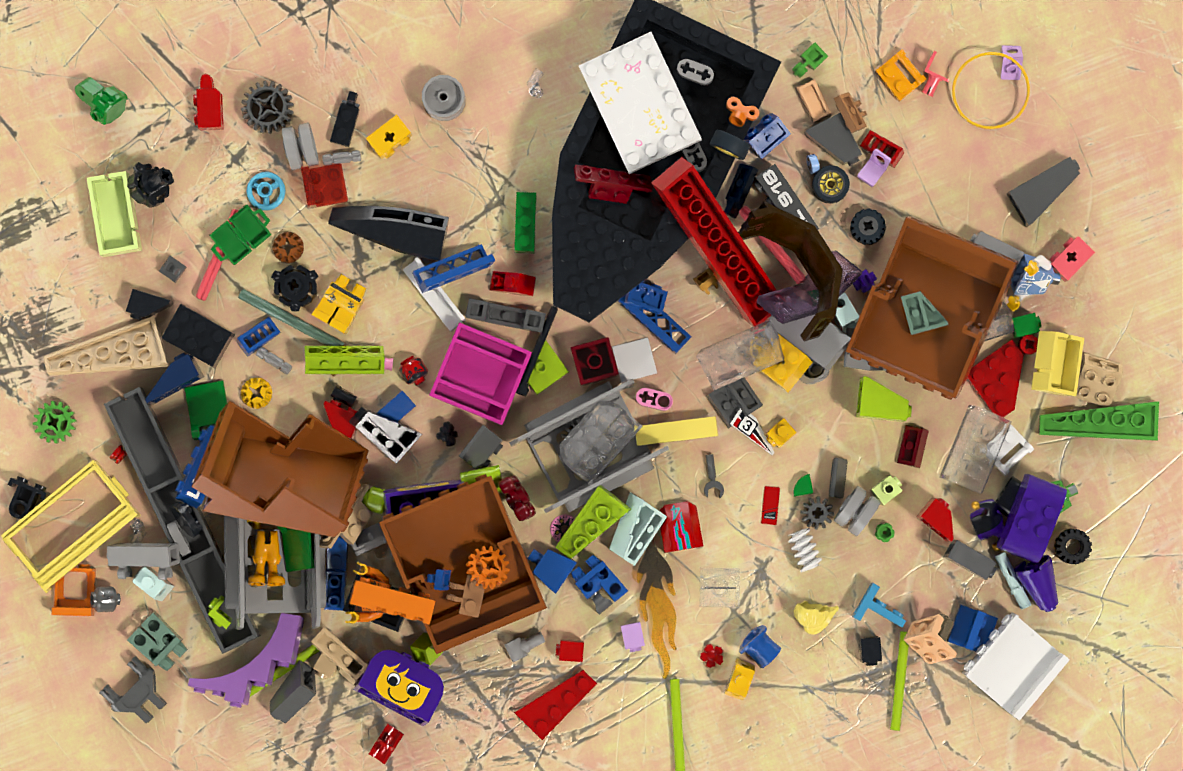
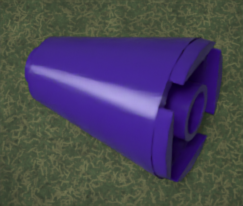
[1014,555,1059,612]

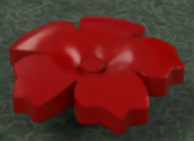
[700,644,723,668]

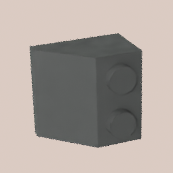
[459,425,503,469]

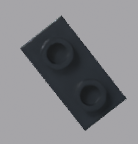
[8,476,50,519]

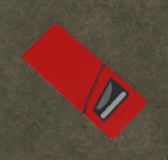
[761,486,780,525]

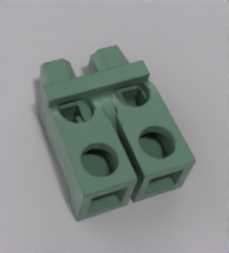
[127,611,188,671]

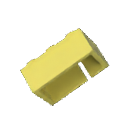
[1031,331,1084,396]

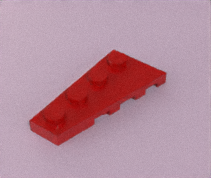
[514,670,597,740]

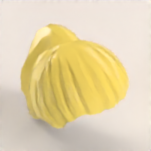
[794,601,839,634]

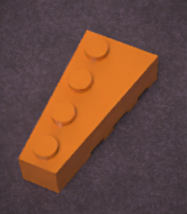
[349,577,436,624]

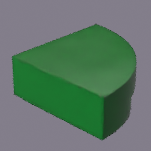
[793,474,813,497]

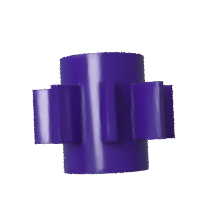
[852,269,877,293]

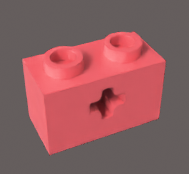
[1049,236,1095,282]

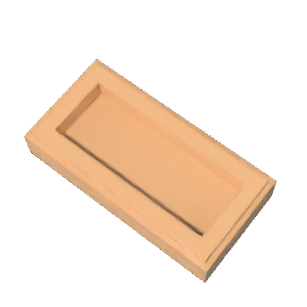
[796,79,832,123]

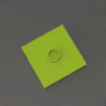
[528,340,569,395]

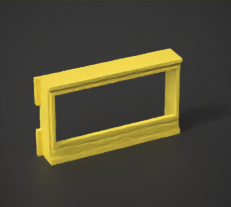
[1,460,141,593]

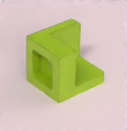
[410,632,443,665]

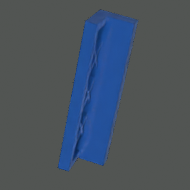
[412,244,495,293]
[618,295,692,354]

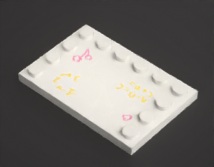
[579,32,702,174]

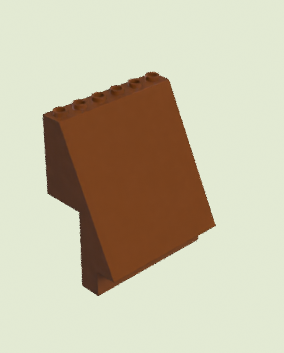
[846,216,1019,400]
[192,401,369,537]
[379,474,547,654]

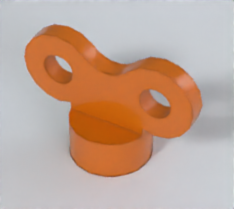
[726,97,760,127]

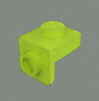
[208,595,232,629]

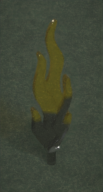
[637,537,677,679]

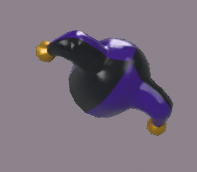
[970,499,1004,551]

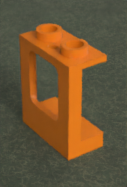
[51,564,96,616]

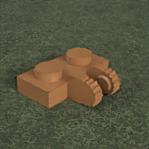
[834,92,867,133]
[446,574,487,618]

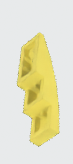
[635,416,718,446]

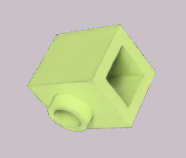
[870,475,902,505]

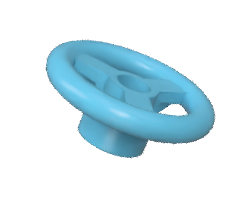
[247,172,286,211]

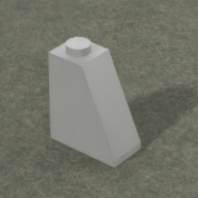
[970,231,1024,265]

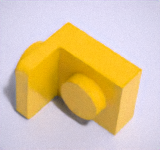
[766,418,797,448]

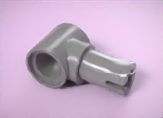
[504,632,545,662]

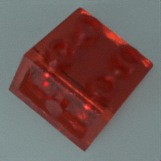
[301,163,348,209]

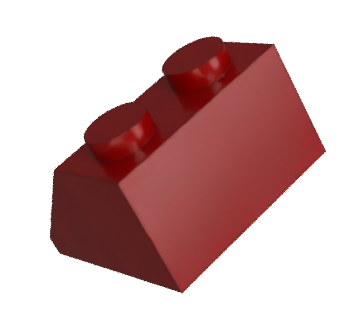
[916,498,954,542]

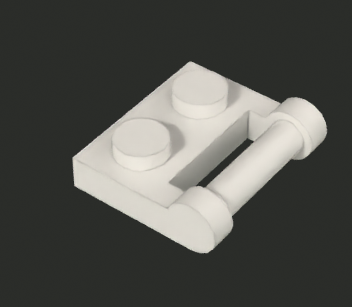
[981,424,1034,476]

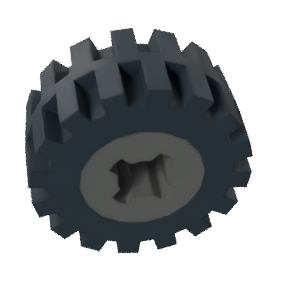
[850,209,886,245]

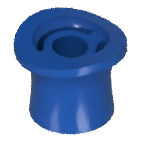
[739,625,781,668]

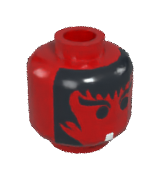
[399,356,428,386]

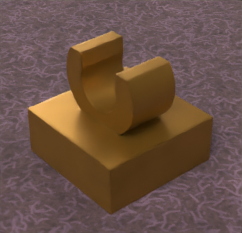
[693,268,718,295]

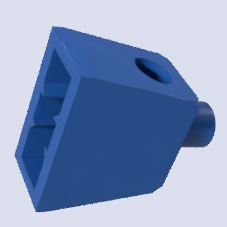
[527,549,577,594]

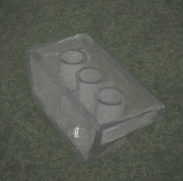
[559,401,643,485]

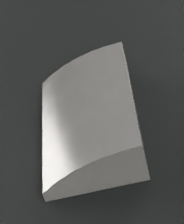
[766,294,851,371]

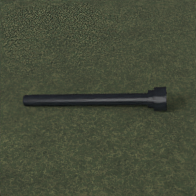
[516,306,558,397]

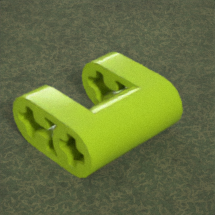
[460,465,503,494]

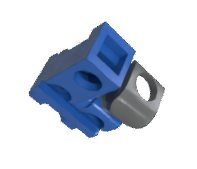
[571,555,628,615]

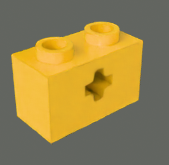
[366,114,412,159]

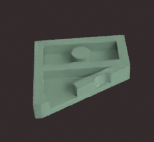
[901,291,949,335]

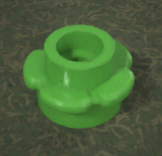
[875,523,895,542]

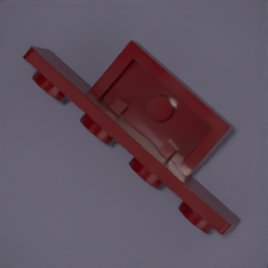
[574,164,653,204]

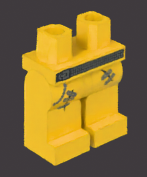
[311,274,366,334]

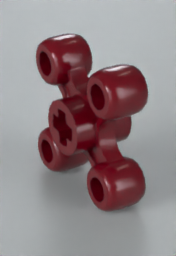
[498,475,536,521]

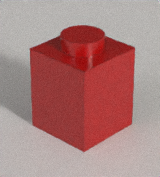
[555,640,584,662]

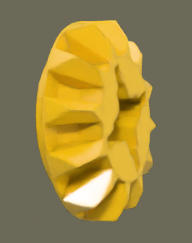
[241,377,272,409]

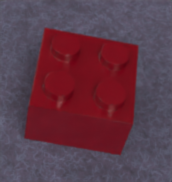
[571,337,619,386]

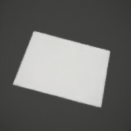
[612,338,657,383]

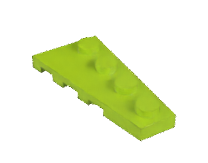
[556,485,631,559]

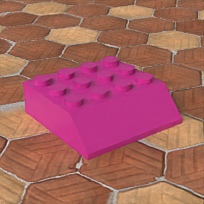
[429,323,532,425]

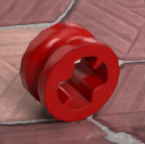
[110,445,127,464]

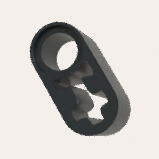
[995,476,1021,517]

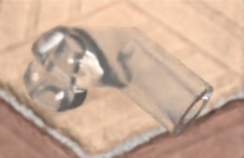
[527,68,544,98]
[130,518,146,543]

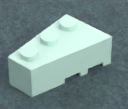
[609,492,667,566]

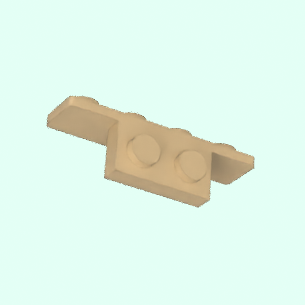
[319,483,373,548]

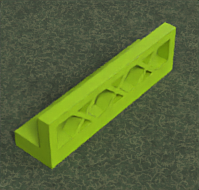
[304,346,385,374]

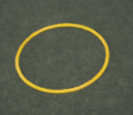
[952,52,1030,129]

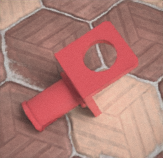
[921,51,949,97]

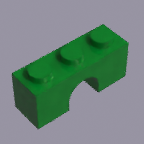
[514,192,537,254]

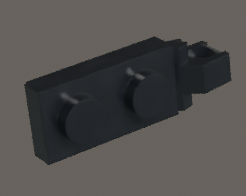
[330,91,360,147]
[724,164,758,219]

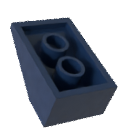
[145,353,205,405]

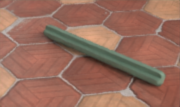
[238,289,344,346]

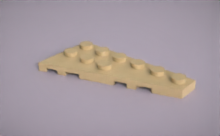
[43,316,169,376]

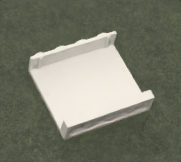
[962,612,1070,721]

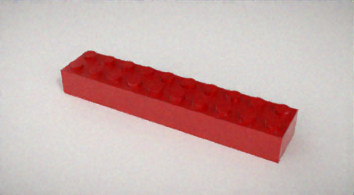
[651,157,786,328]

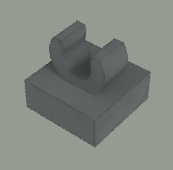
[159,256,187,283]

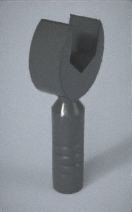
[704,454,724,499]

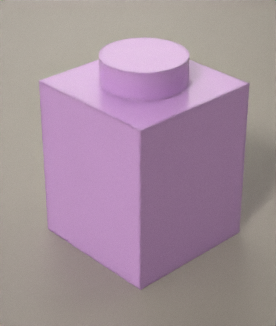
[621,622,645,652]

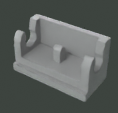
[351,520,387,556]

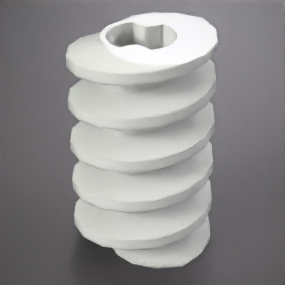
[787,528,822,572]

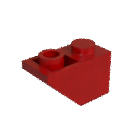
[490,271,536,296]
[324,399,357,439]

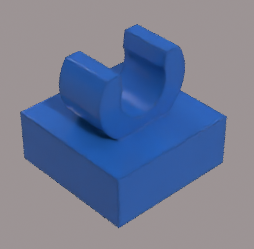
[427,569,451,590]

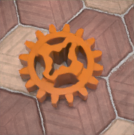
[466,546,510,590]

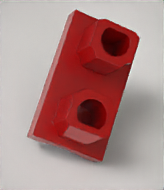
[368,724,404,764]

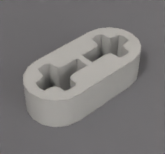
[677,59,714,85]
[167,520,192,557]

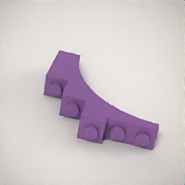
[188,613,304,708]

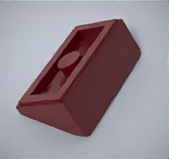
[897,425,929,468]

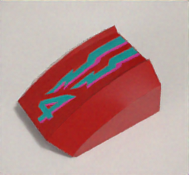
[659,501,704,553]

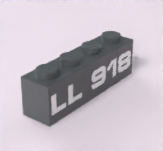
[754,164,819,230]

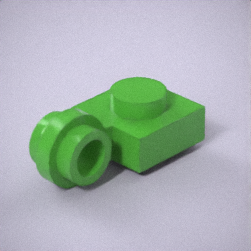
[792,43,828,78]

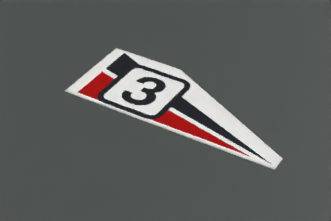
[730,408,774,456]

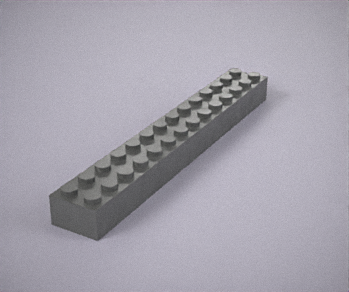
[104,387,261,654]

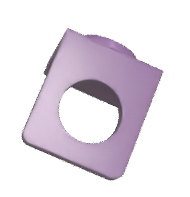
[1001,45,1023,80]
[857,149,891,187]

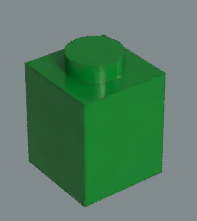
[1010,313,1042,339]

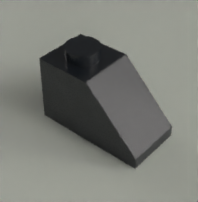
[126,289,173,320]

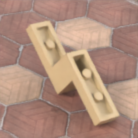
[311,627,386,711]

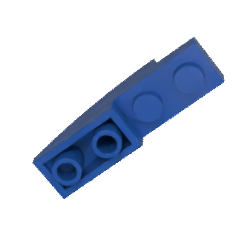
[324,535,348,611]

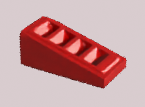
[860,130,904,168]

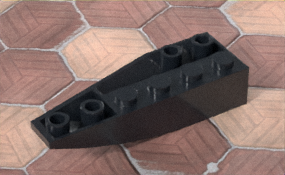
[328,206,449,261]

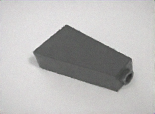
[1007,157,1080,227]

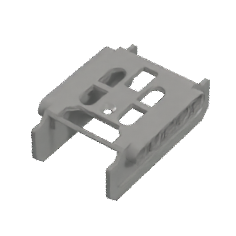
[509,379,669,513]
[224,516,326,630]

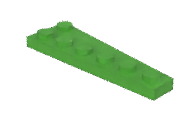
[1039,402,1159,441]

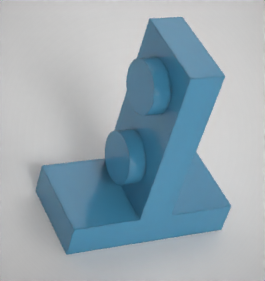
[852,583,906,628]

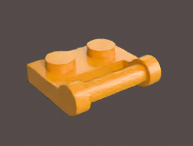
[875,49,927,102]

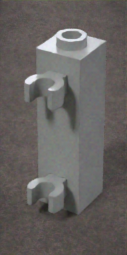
[106,543,180,580]

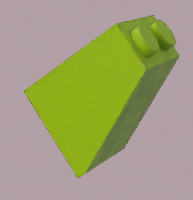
[856,376,912,422]

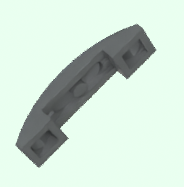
[465,298,546,333]

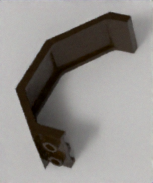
[738,201,843,342]

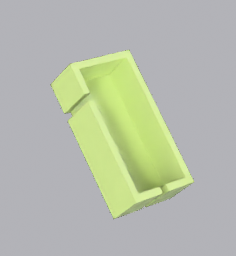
[87,171,142,257]

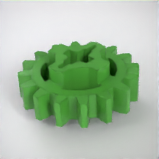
[33,401,77,444]

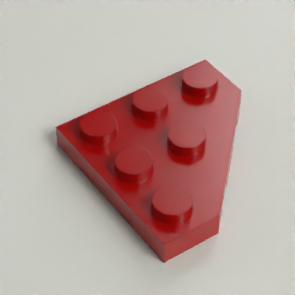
[967,339,1024,421]

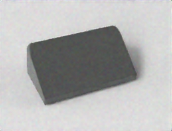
[829,458,848,498]

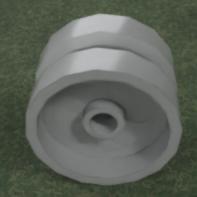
[422,75,466,121]
[282,122,319,171]
[834,486,881,537]

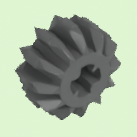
[800,496,834,530]

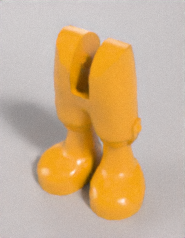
[248,530,285,587]

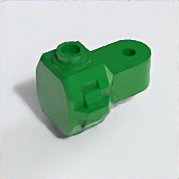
[75,77,128,125]

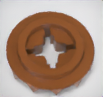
[272,232,304,263]

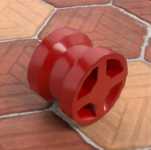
[1018,335,1038,355]

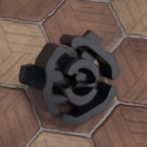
[127,162,174,208]
[271,265,319,312]

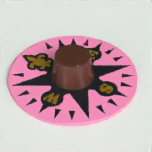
[550,514,575,542]

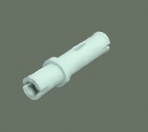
[995,552,1031,610]

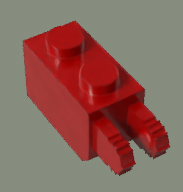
[193,73,224,131]

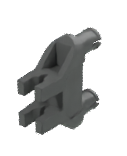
[99,656,167,723]

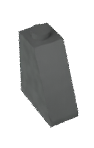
[804,112,862,166]
[943,540,997,580]
[270,660,316,724]

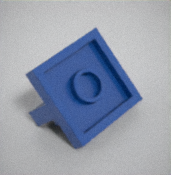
[947,604,998,652]

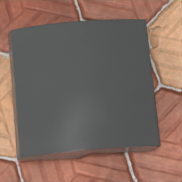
[706,373,763,429]

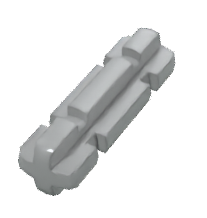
[322,150,361,166]
[256,347,292,375]

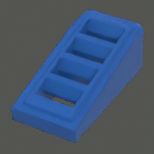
[236,317,281,357]

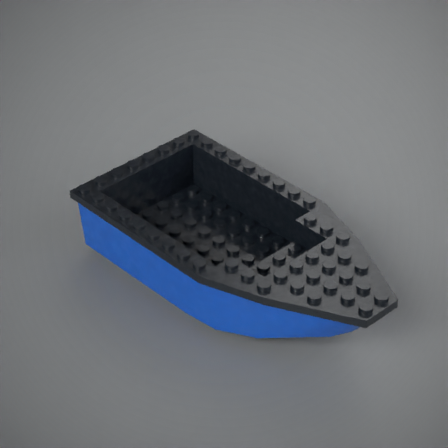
[552,0,782,323]

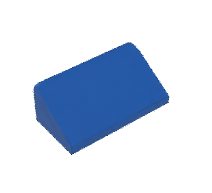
[377,391,416,422]

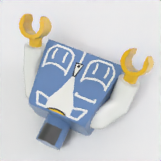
[1006,254,1061,311]

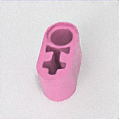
[636,388,673,411]

